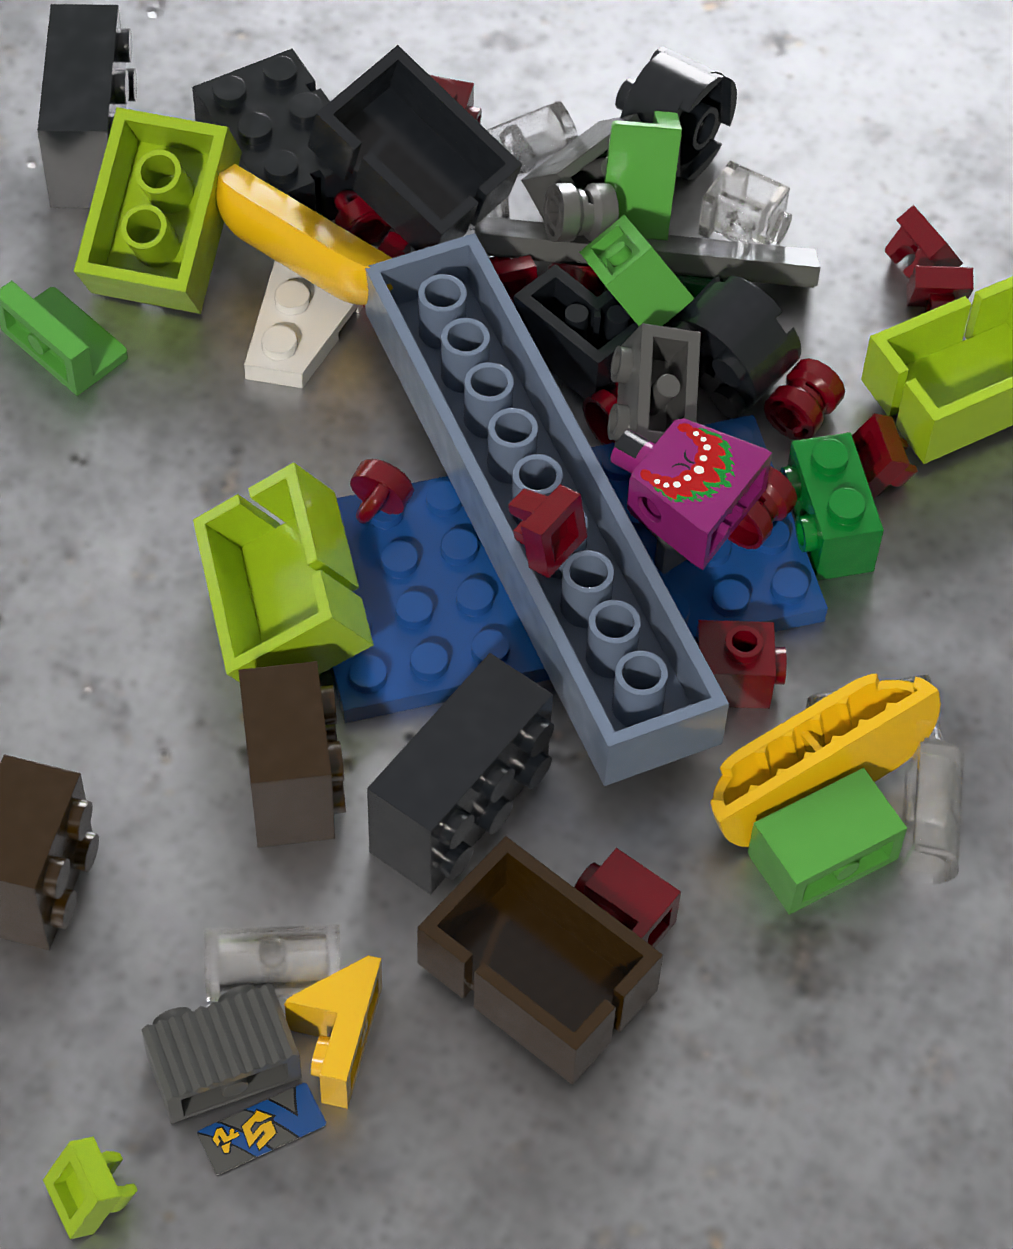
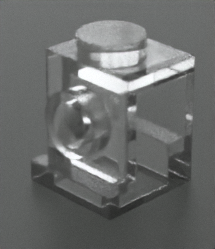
[698,160,792,245]

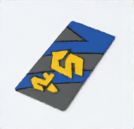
[197,1083,326,1175]

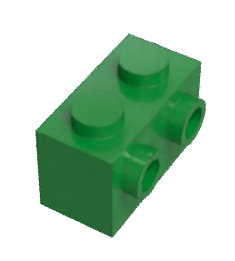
[780,432,884,581]

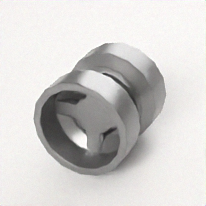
[543,183,619,242]

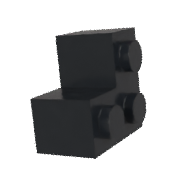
[513,264,679,399]

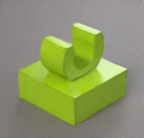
[43,1136,138,1239]

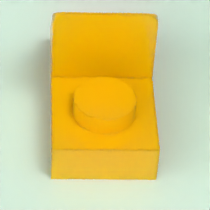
[284,955,382,1109]

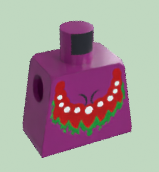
[610,418,772,570]

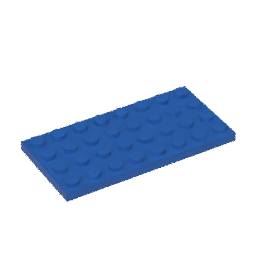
[330,415,828,723]

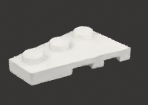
[244,246,378,388]

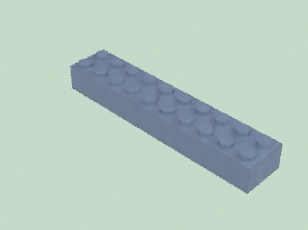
[365,233,729,786]

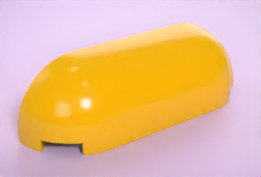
[216,164,393,305]
[710,674,941,847]

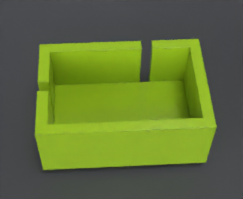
[861,276,1013,464]
[193,462,374,682]

